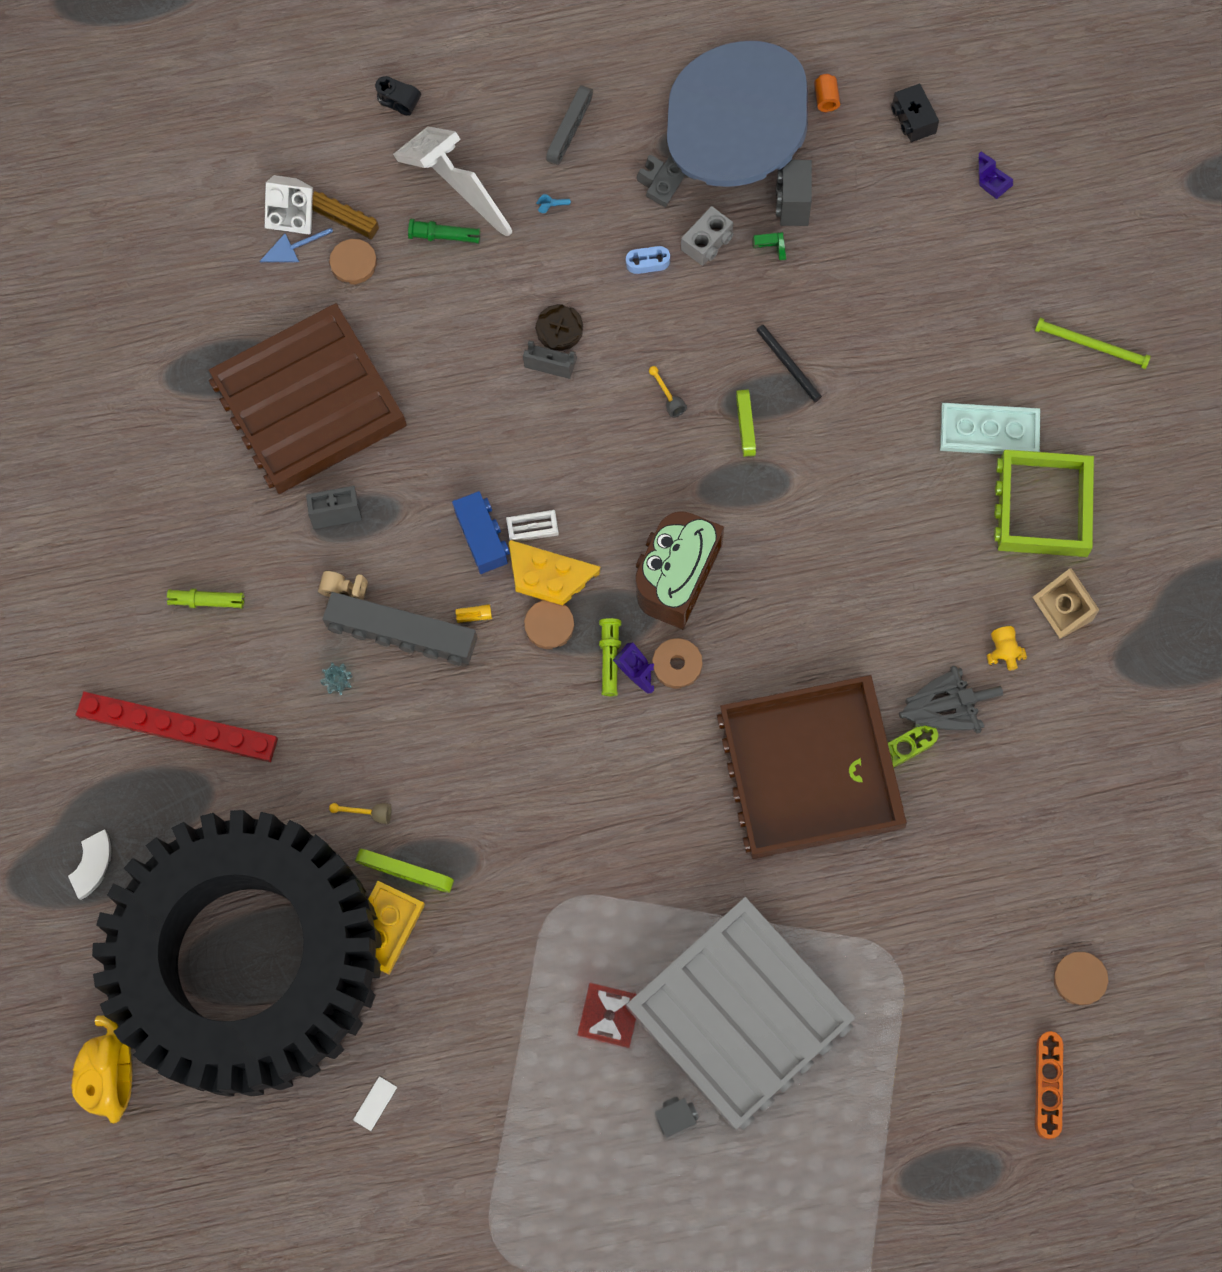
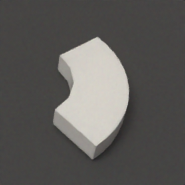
[68,829,111,900]

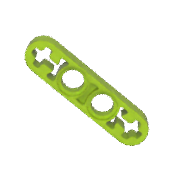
[849,726,938,782]
[355,849,454,893]

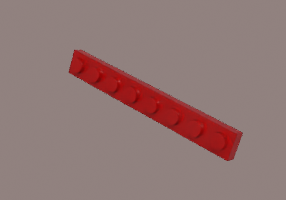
[76,691,278,763]

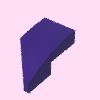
[979,152,1013,199]
[613,642,654,693]

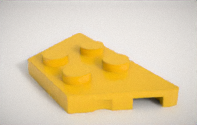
[509,540,601,606]

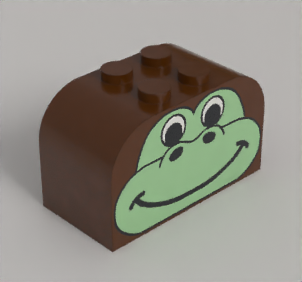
[636,511,724,630]

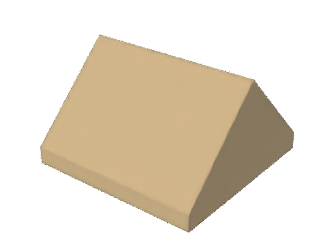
[1033,568,1099,638]

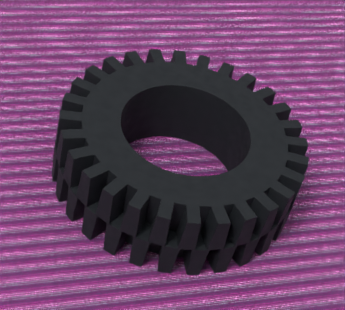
[92,810,382,1097]

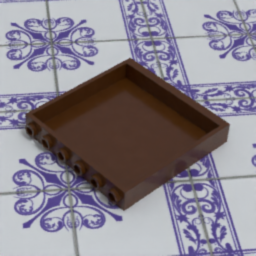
[717,675,907,859]

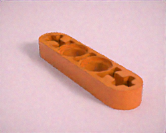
[1035,1031,1063,1140]

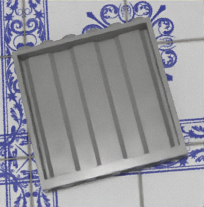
[626,897,855,1130]

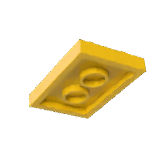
[368,881,425,975]

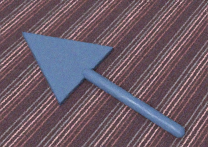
[260,228,333,262]

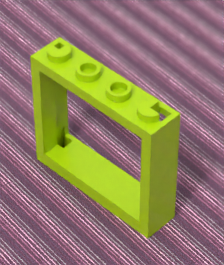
[994,450,1094,557]

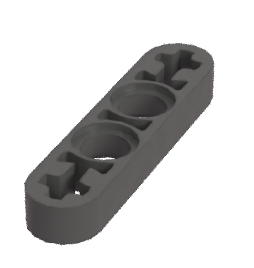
[546,85,593,165]

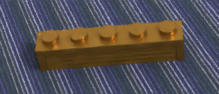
[312,191,379,240]

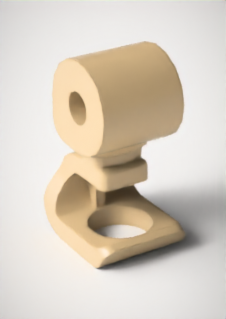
[318,571,368,600]

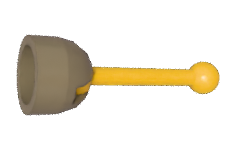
[329,803,392,824]

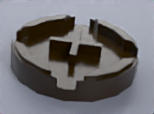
[535,304,583,351]

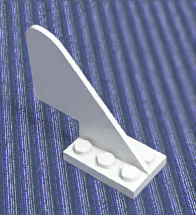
[393,126,512,236]

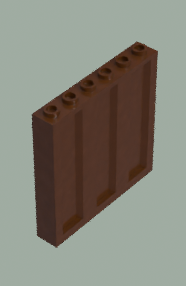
[208,303,407,494]

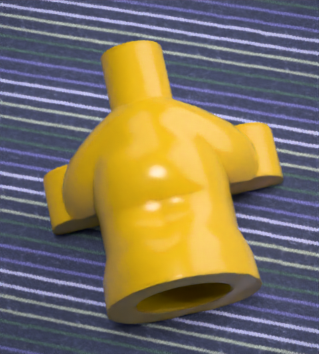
[986,626,1027,671]

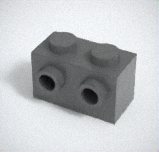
[655,1096,699,1141]

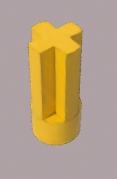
[455,604,492,623]

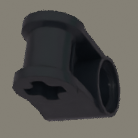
[375,76,421,116]

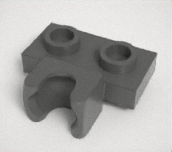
[636,155,686,208]

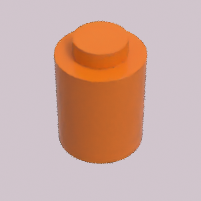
[814,74,840,112]

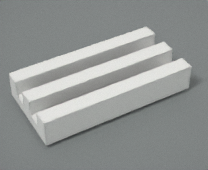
[506,510,559,542]

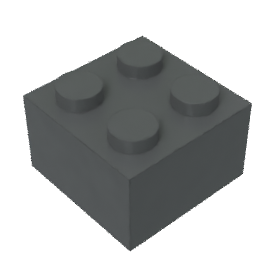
[776,160,812,226]

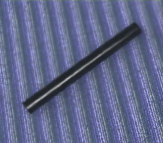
[756,325,822,402]

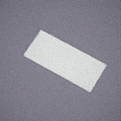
[353,1076,397,1131]

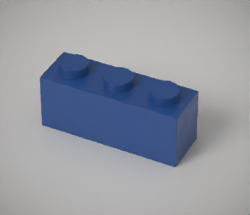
[452,491,510,574]

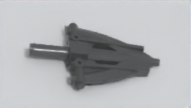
[899,666,1003,734]

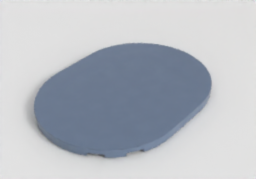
[667,41,808,187]

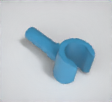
[536,194,571,213]

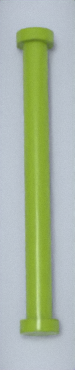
[1035,317,1151,369]

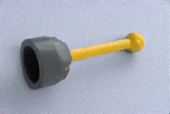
[649,366,687,418]

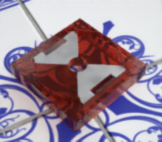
[577,983,637,1049]

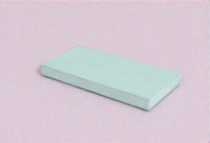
[940,403,1040,454]

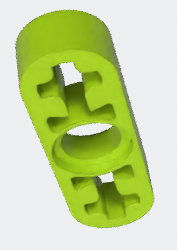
[736,389,756,457]

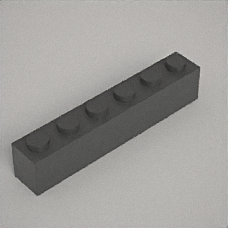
[322,592,478,666]

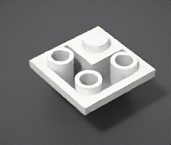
[265,175,313,234]

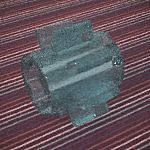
[320,662,353,695]

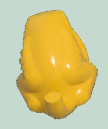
[71,1015,132,1124]

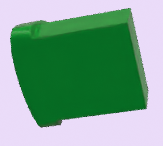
[752,232,786,261]

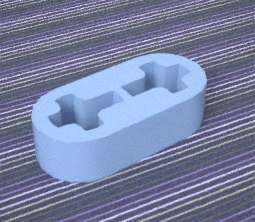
[626,246,670,274]

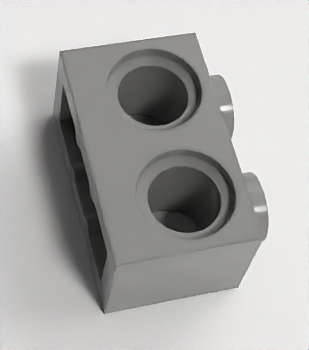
[681,206,734,266]

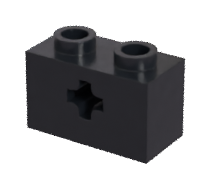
[891,83,939,142]

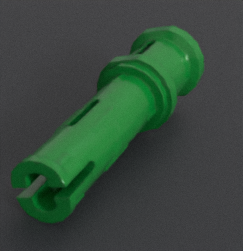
[408,218,481,244]

